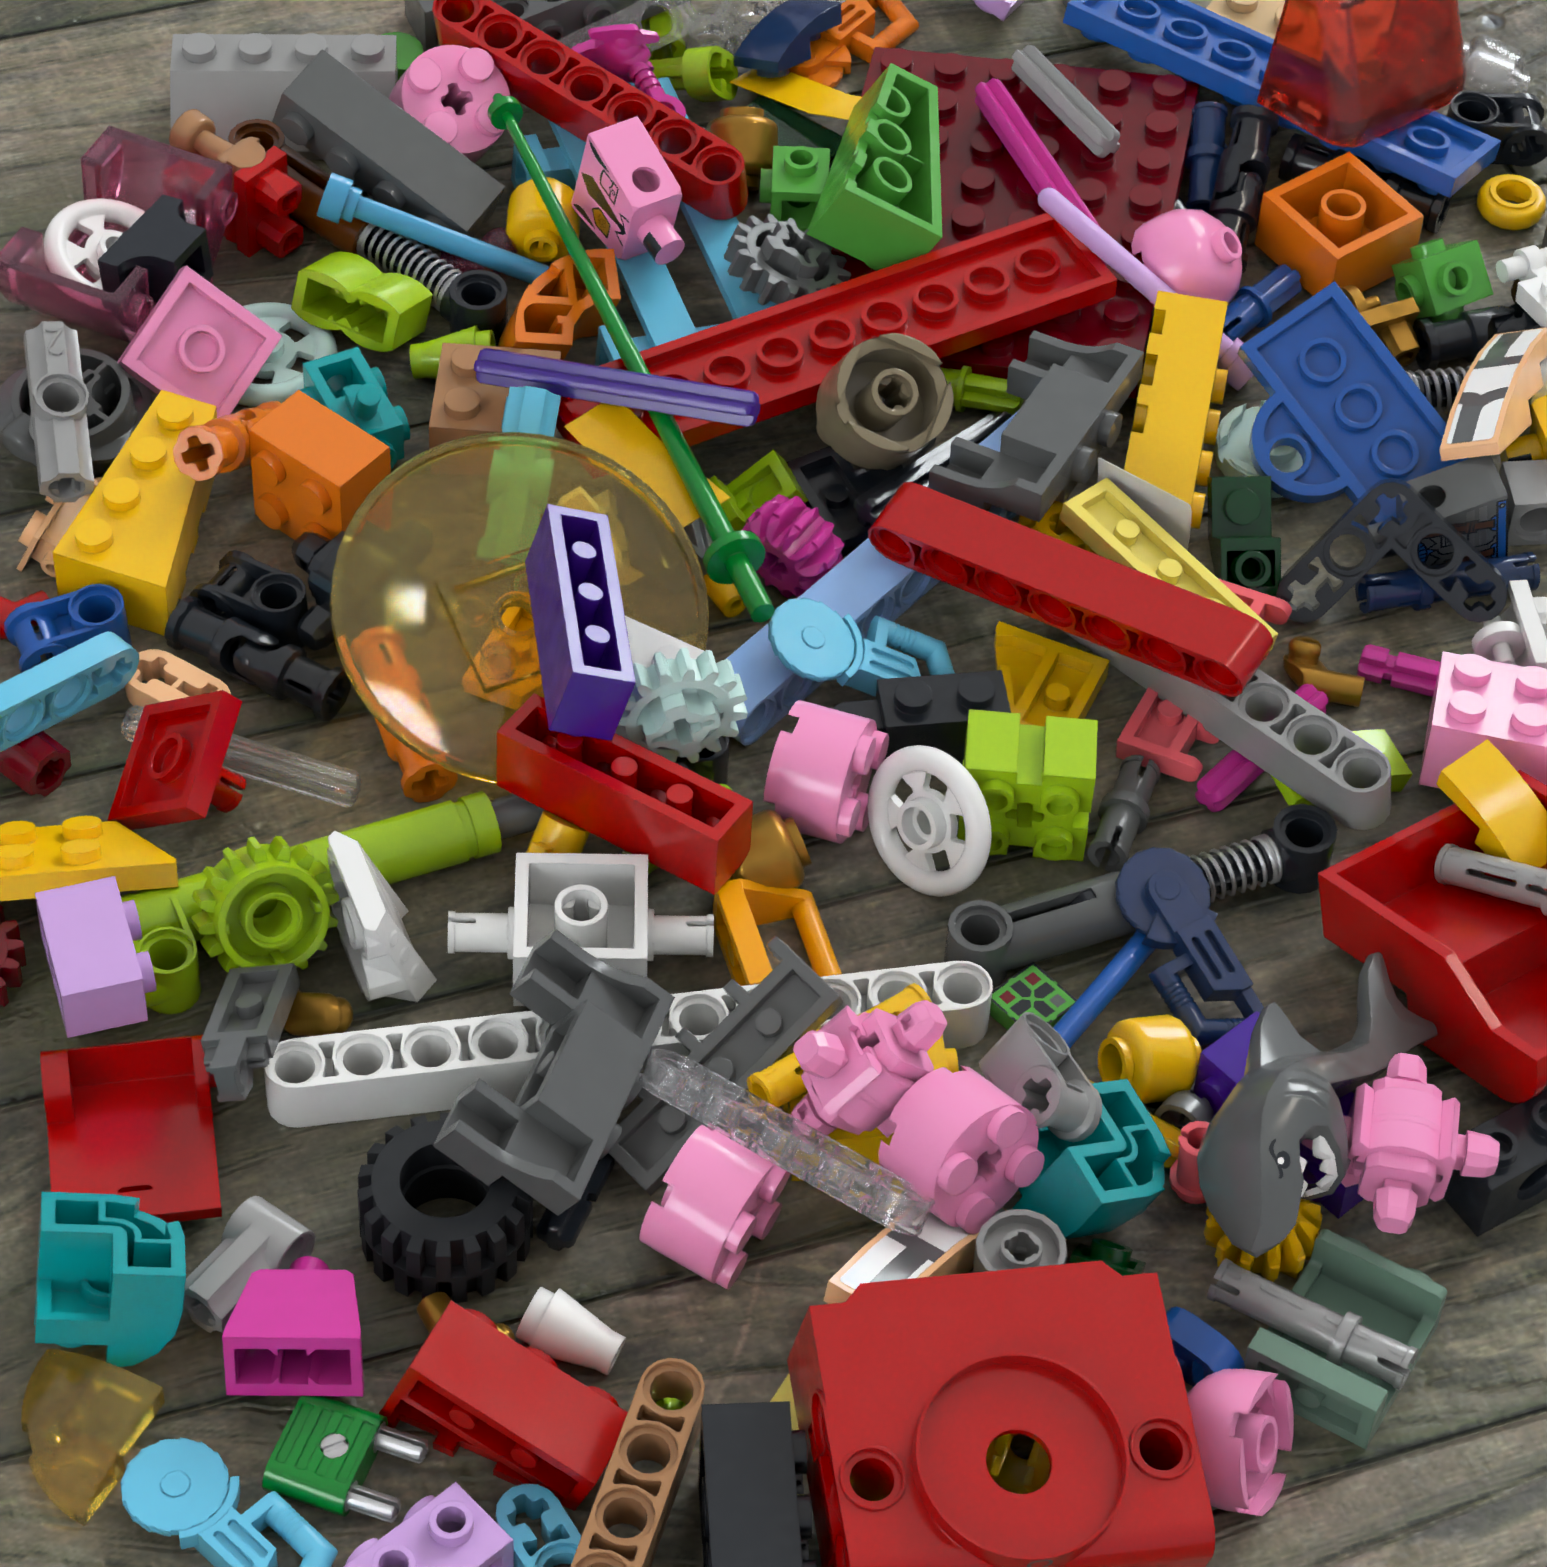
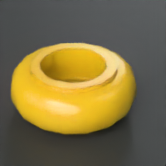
[1477,174,1546,231]

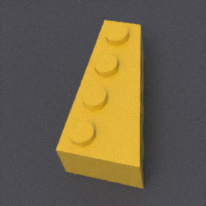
[1124,290,1228,529]
[52,390,217,636]

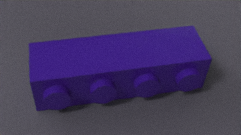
[525,504,636,741]

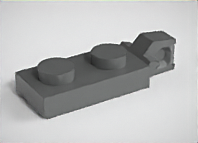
[201,963,300,1102]

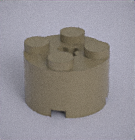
[816,333,953,470]

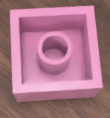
[1419,651,1547,789]

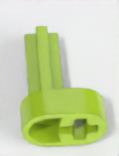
[631,46,738,102]

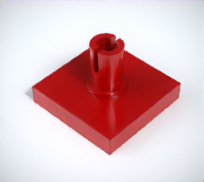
[107,690,246,830]

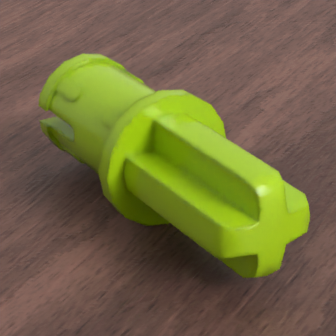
[940,366,1023,415]

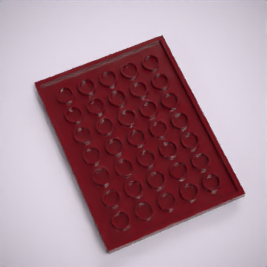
[831,47,1200,398]

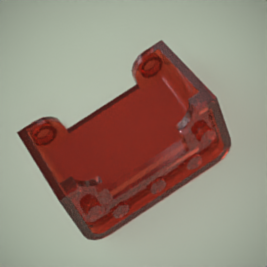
[1257,0,1467,148]

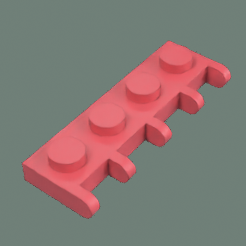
[1116,578,1292,782]

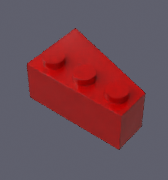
[379,1300,628,1511]

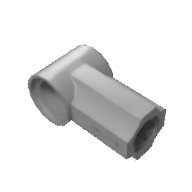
[183,1196,316,1333]

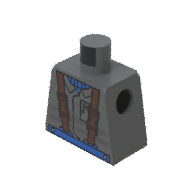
[1365,455,1508,567]

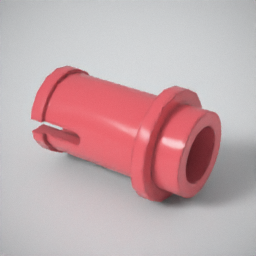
[1169,1121,1210,1204]

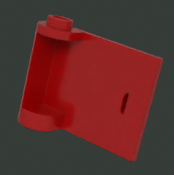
[40,1034,222,1223]

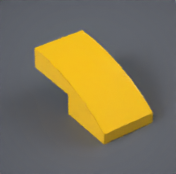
[1436,739,1547,883]

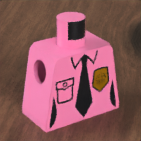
[571,116,685,265]

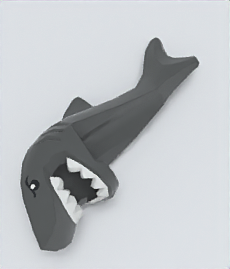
[1197,952,1438,1258]

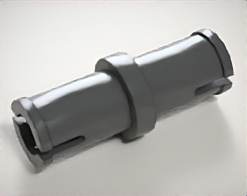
[1087,755,1161,872]

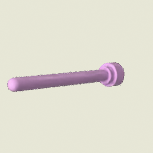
[1038,188,1253,391]

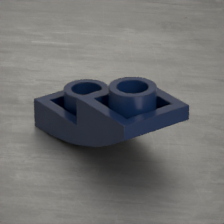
[734,0,842,78]

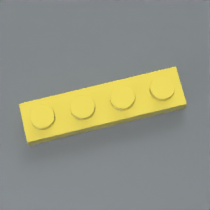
[1059,478,1278,651]

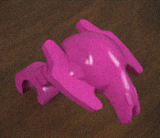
[571,24,686,117]

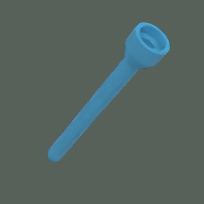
[316,172,550,284]

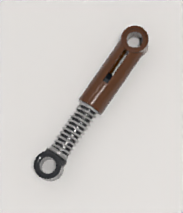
[228,119,508,347]

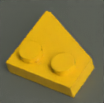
[994,621,1110,726]

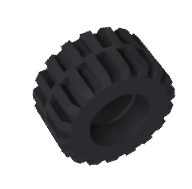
[357,1112,533,1303]

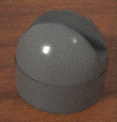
[1155,1089,1214,1130]

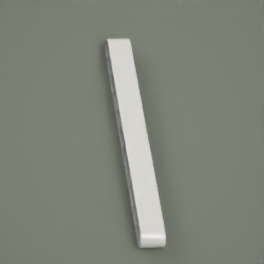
[264,961,993,1128]

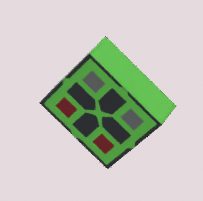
[990,962,1076,1031]

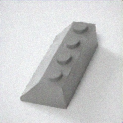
[170,33,398,160]

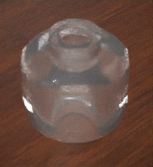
[1444,34,1531,97]

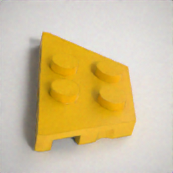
[0,815,178,901]

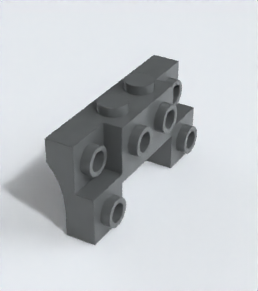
[928,330,1144,522]
[433,929,675,1216]

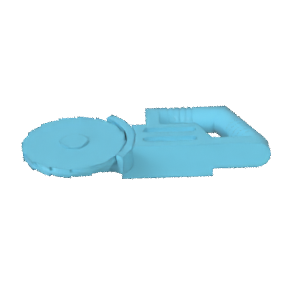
[768,597,955,696]
[120,1437,338,1567]

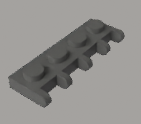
[608,936,843,1196]

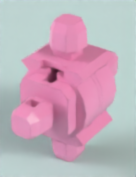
[788,1000,947,1143]
[1301,1053,1500,1234]

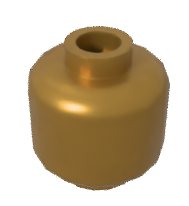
[706,106,778,192]
[727,809,812,889]

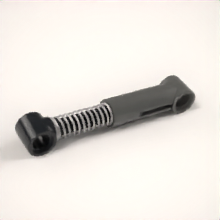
[944,804,1338,988]

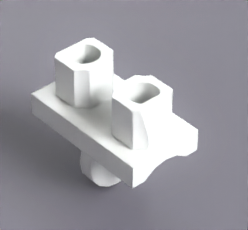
[1472,580,1547,669]

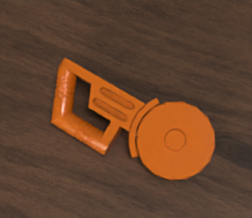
[789,0,919,88]

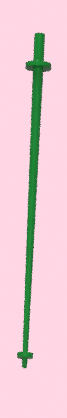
[487,93,775,622]

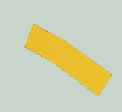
[729,69,862,120]
[564,403,731,530]

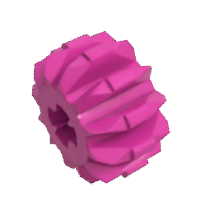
[742,494,845,598]

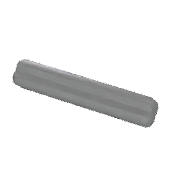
[1012,45,1121,158]

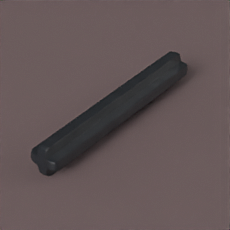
[853,411,1012,527]

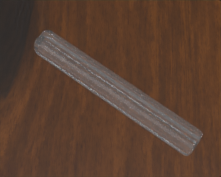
[121,705,362,808]

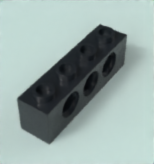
[1444,1089,1547,1237]

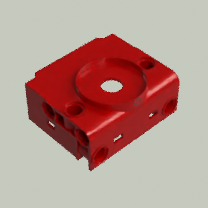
[787,1261,1215,1567]

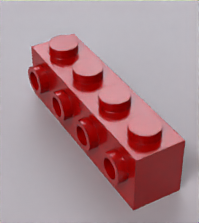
[497,693,753,895]

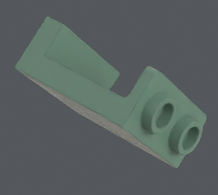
[1244,1229,1447,1449]

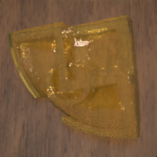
[21,1349,165,1526]

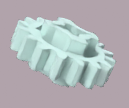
[615,648,748,763]

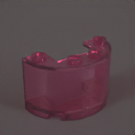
[0,125,238,343]

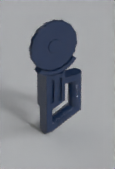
[1115,847,1264,1045]

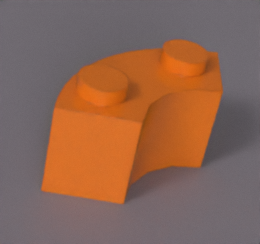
[498,249,621,360]

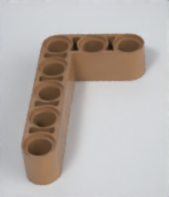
[570,1358,705,1567]

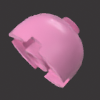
[1131,209,1242,307]
[1187,1369,1294,1516]

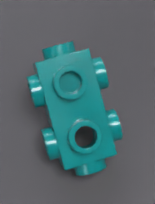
[300,347,411,469]

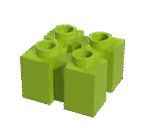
[957,709,1098,861]

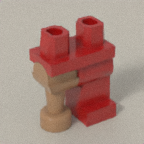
[164,109,304,258]

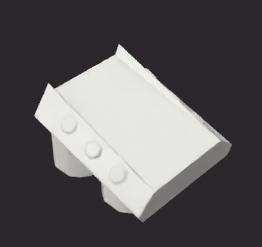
[327,831,437,1002]

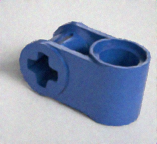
[4,584,132,673]

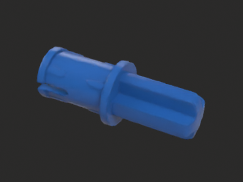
[1223,264,1302,341]

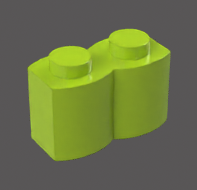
[291,251,433,352]

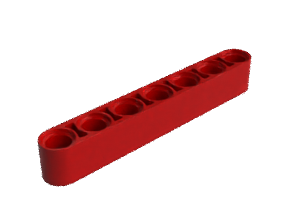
[432,0,748,220]
[868,482,1273,697]

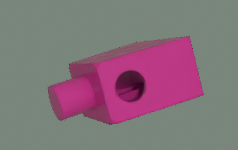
[222,1256,364,1397]

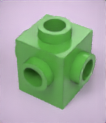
[759,146,830,232]
[1391,238,1493,323]

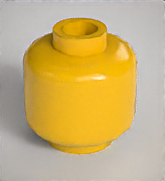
[505,177,581,263]
[1098,1014,1202,1104]

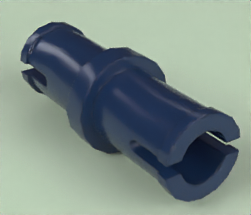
[1185,101,1228,213]

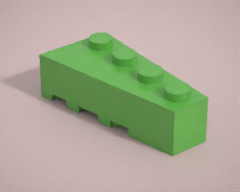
[806,63,942,271]

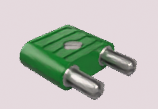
[262,1396,429,1523]

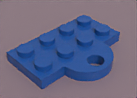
[1237,281,1469,525]

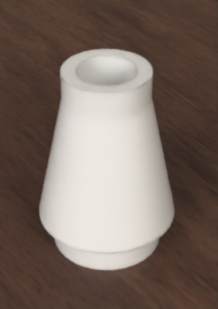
[515,1287,626,1375]

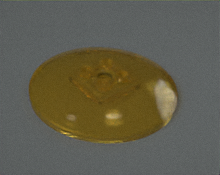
[330,432,709,784]

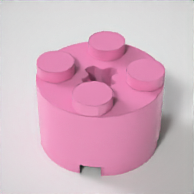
[389,45,510,163]
[763,700,889,844]
[878,1065,1045,1234]
[639,1122,792,1290]

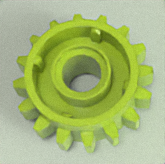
[191,835,340,973]

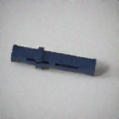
[1355,552,1540,613]

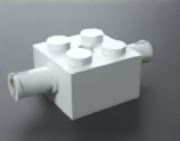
[448,853,714,1006]

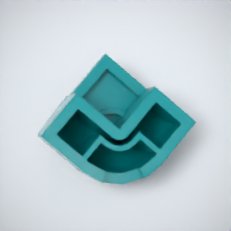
[1012,1079,1171,1239]
[34,1192,186,1369]

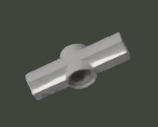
[24,321,94,503]

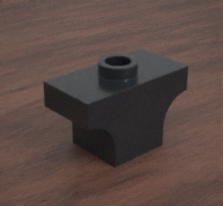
[97,194,214,313]

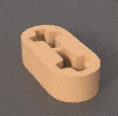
[125,649,231,711]

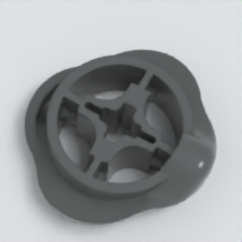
[0,348,152,476]

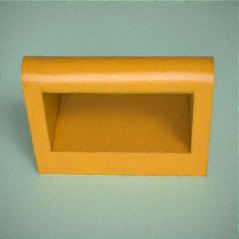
[713,878,842,986]

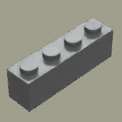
[272,49,506,259]

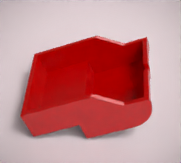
[1318,770,1547,1103]

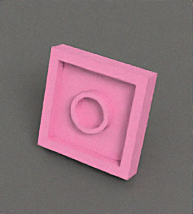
[117,265,282,418]

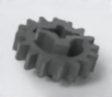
[724,214,851,305]

